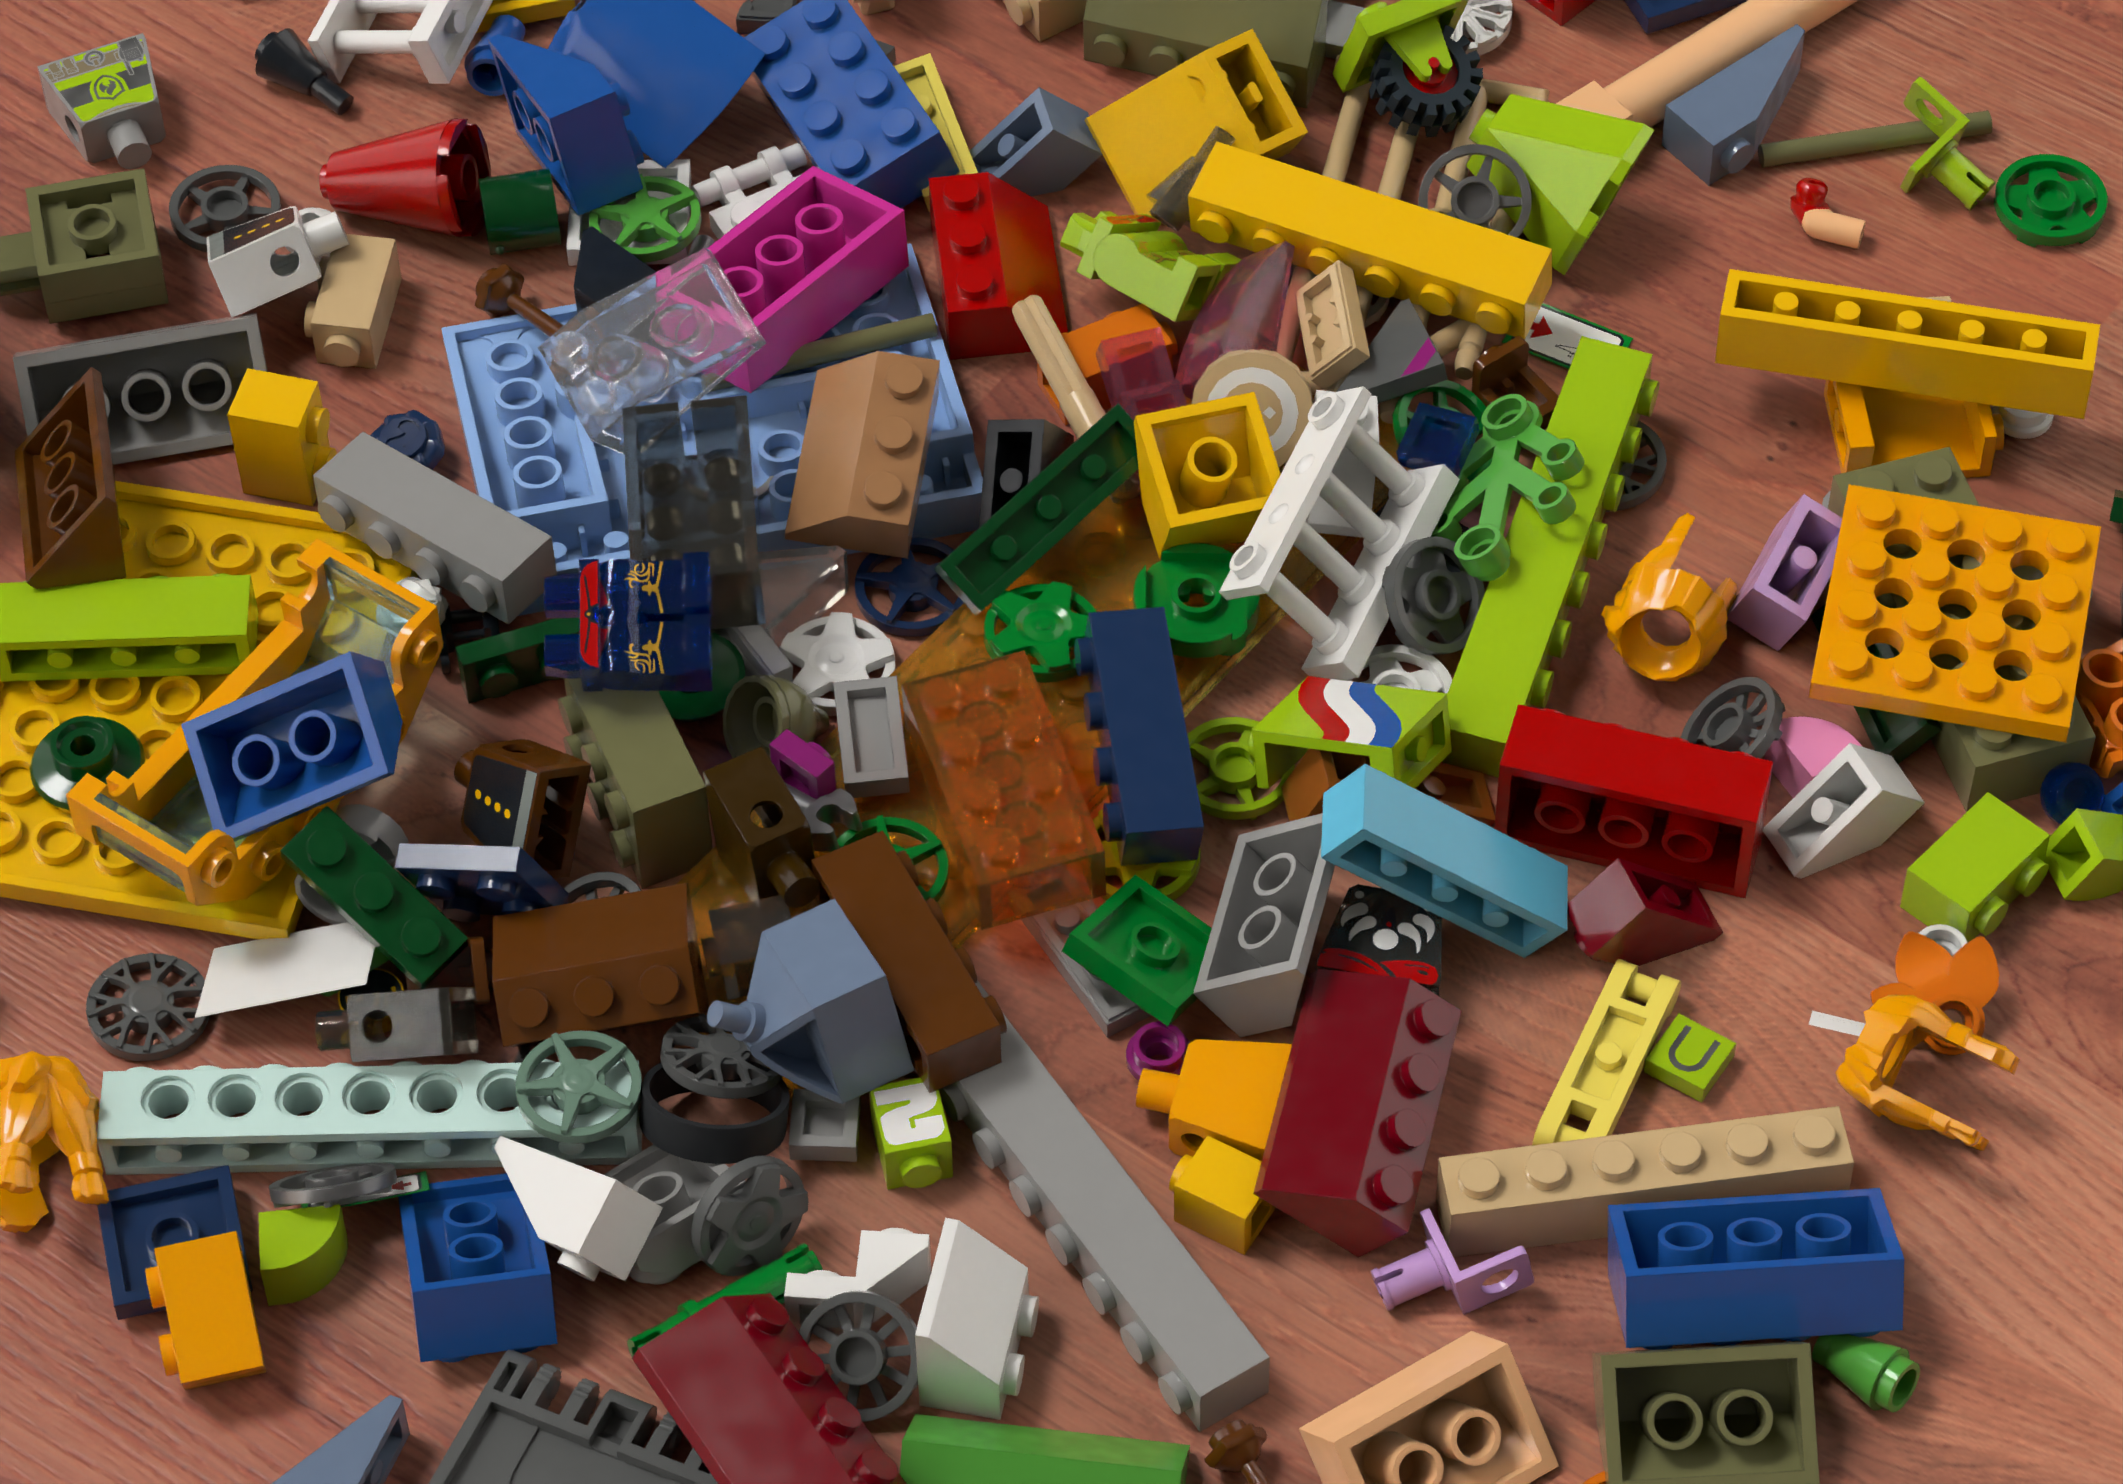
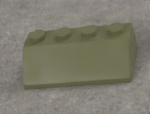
[1083,0,1327,108]

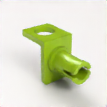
[1900,77,1996,211]

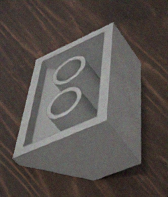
[1193,813,1335,1038]

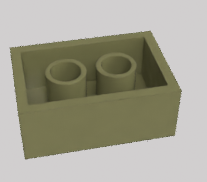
[558,645,714,889]

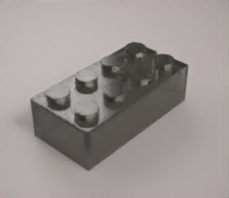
[622,396,766,637]

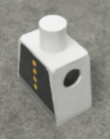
[206,206,349,318]

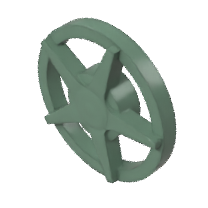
[515,1030,642,1144]

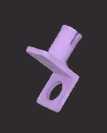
[1370,1208,1534,1315]

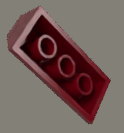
[1253,969,1461,1258]
[632,1293,906,1484]

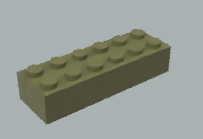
[1828,447,2096,812]

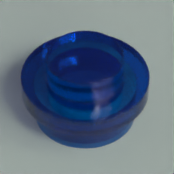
[2040,762,2105,824]

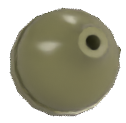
[723,674,829,759]

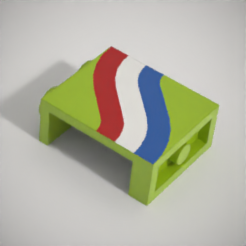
[1248,676,1452,789]

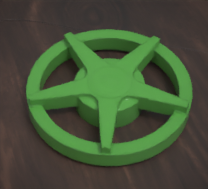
[589,174,702,263]

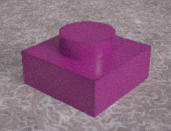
[769,729,837,800]

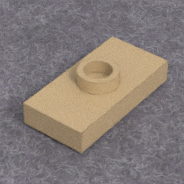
[1294,260,1370,390]

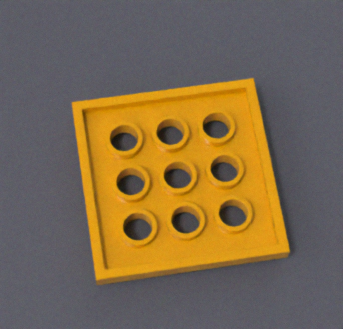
[1808,484,2101,743]

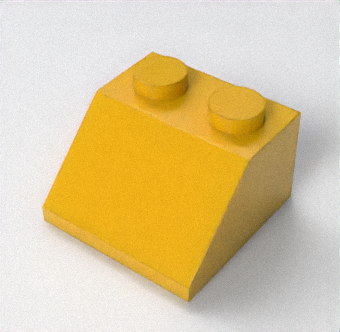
[1134,392,1281,559]

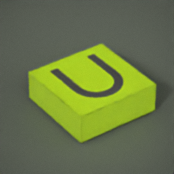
[1644,1013,1736,1103]

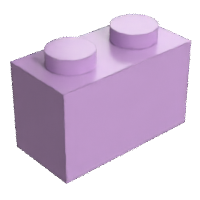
[1727,494,1842,651]

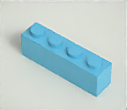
[1321,764,1568,958]

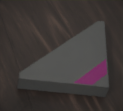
[1336,299,1448,404]

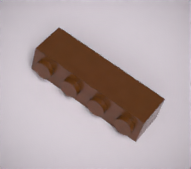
[811,830,1007,1093]

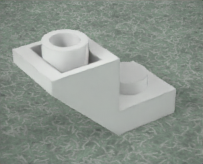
[784,1228,931,1335]

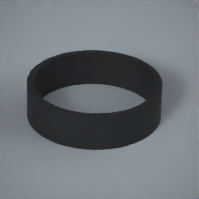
[639,1062,790,1164]

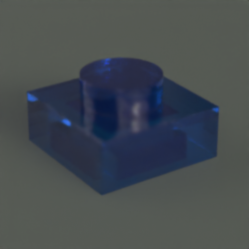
[1396,402,1480,477]

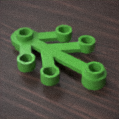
[1431,394,1584,581]

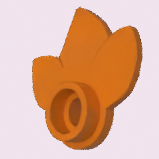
[1870,931,1999,1056]

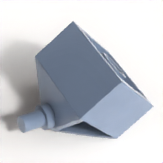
[707,899,914,1104]

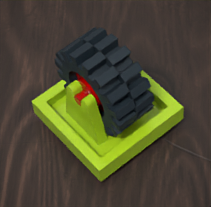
[1332,0,1483,137]

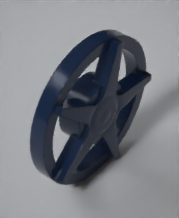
[855,537,967,637]

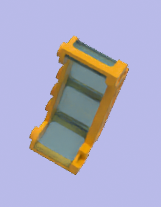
[66,538,443,906]

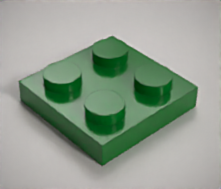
[1061,874,1212,1026]

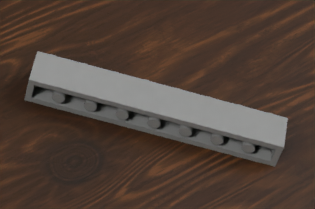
[913,980,1270,1432]

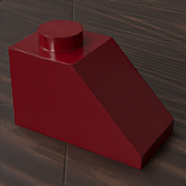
[1567,858,1723,966]

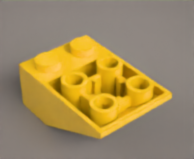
[1084,28,1308,217]

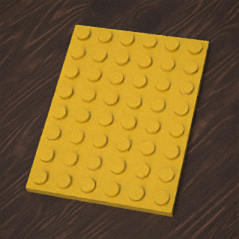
[0,481,418,939]

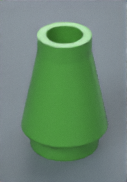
[1812,1334,1920,1412]

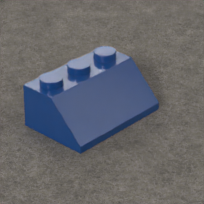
[181,651,403,842]

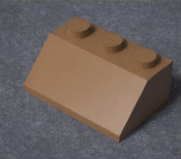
[785,351,940,559]

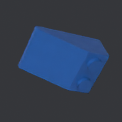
[488,34,644,216]
[398,1173,558,1363]

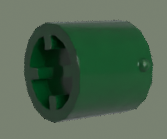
[478,168,561,255]

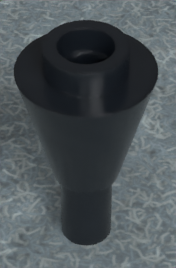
[255,28,354,115]

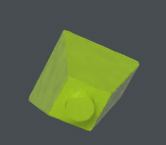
[1466,94,1654,275]

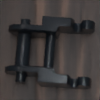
[440,605,500,674]

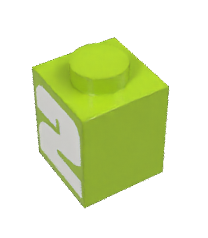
[869,1078,953,1190]

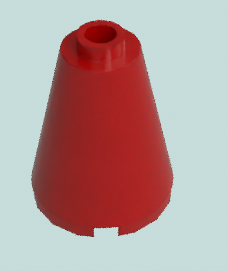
[319,118,491,238]

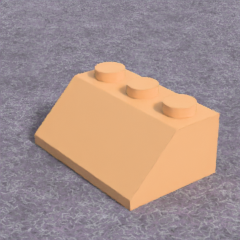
[1299,1331,1559,1484]

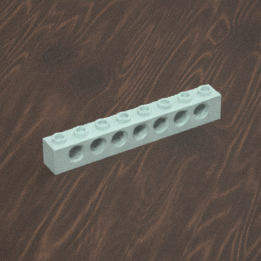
[97,1059,642,1175]

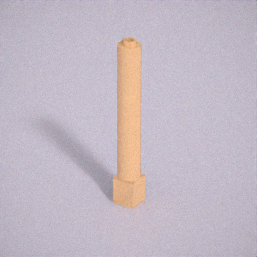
[1556,0,1859,127]

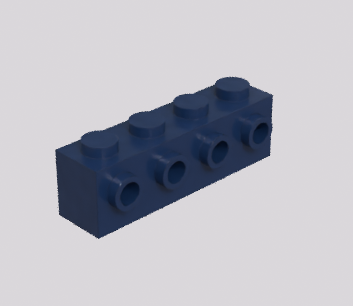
[1074,607,1204,866]

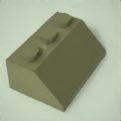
[1592,1341,1820,1484]

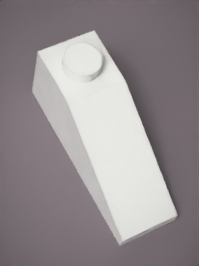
[494,1136,663,1281]

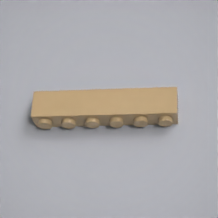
[1436,1106,1854,1257]

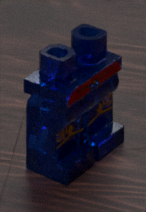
[544,552,713,692]

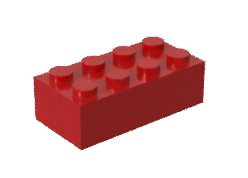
[1494,704,1773,899]

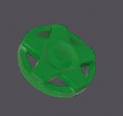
[1994,154,2108,247]
[983,581,1097,683]

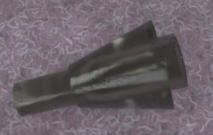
[1146,126,1235,232]

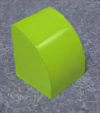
[2044,808,2123,901]
[258,1204,348,1306]

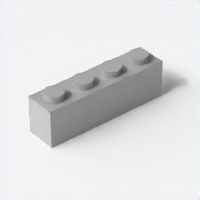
[313,432,558,624]

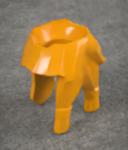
[1601,512,1738,681]
[1835,995,2020,1151]
[0,1051,109,1233]

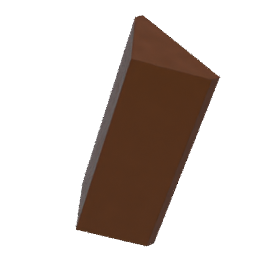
[14,367,126,589]

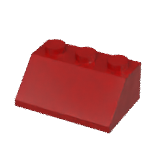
[928,172,1068,360]

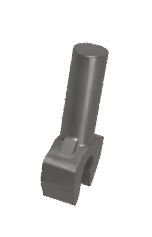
[785,783,863,852]

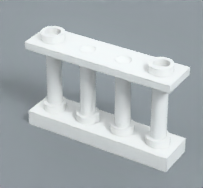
[308,0,493,84]
[1219,386,1460,680]

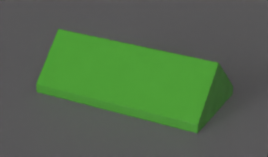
[899,1414,1190,1484]

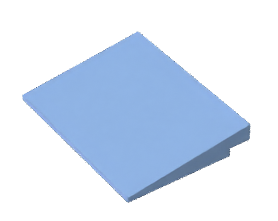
[441,243,983,616]

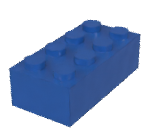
[744,0,960,209]
[1608,1188,1905,1350]

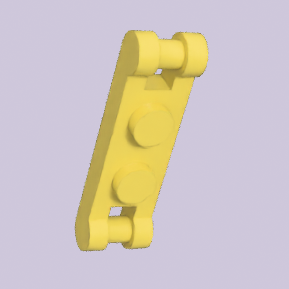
[1532,959,1681,1145]

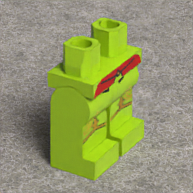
[1060,211,1248,322]

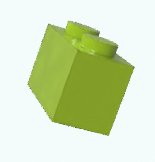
[1900,792,2050,943]

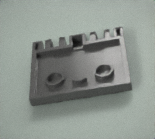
[429,1350,718,1484]

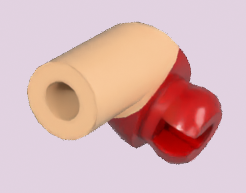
[1790,178,1866,249]

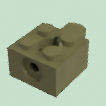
[0,168,169,324]

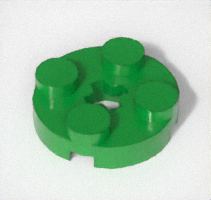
[1133,543,1260,658]

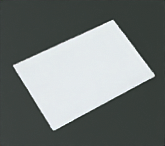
[195,922,375,1018]

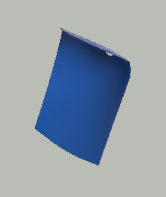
[548,0,766,168]

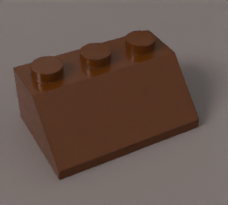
[492,883,709,1047]

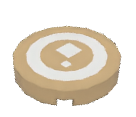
[1192,349,1313,467]

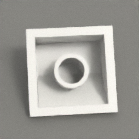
[915,1218,1039,1420]

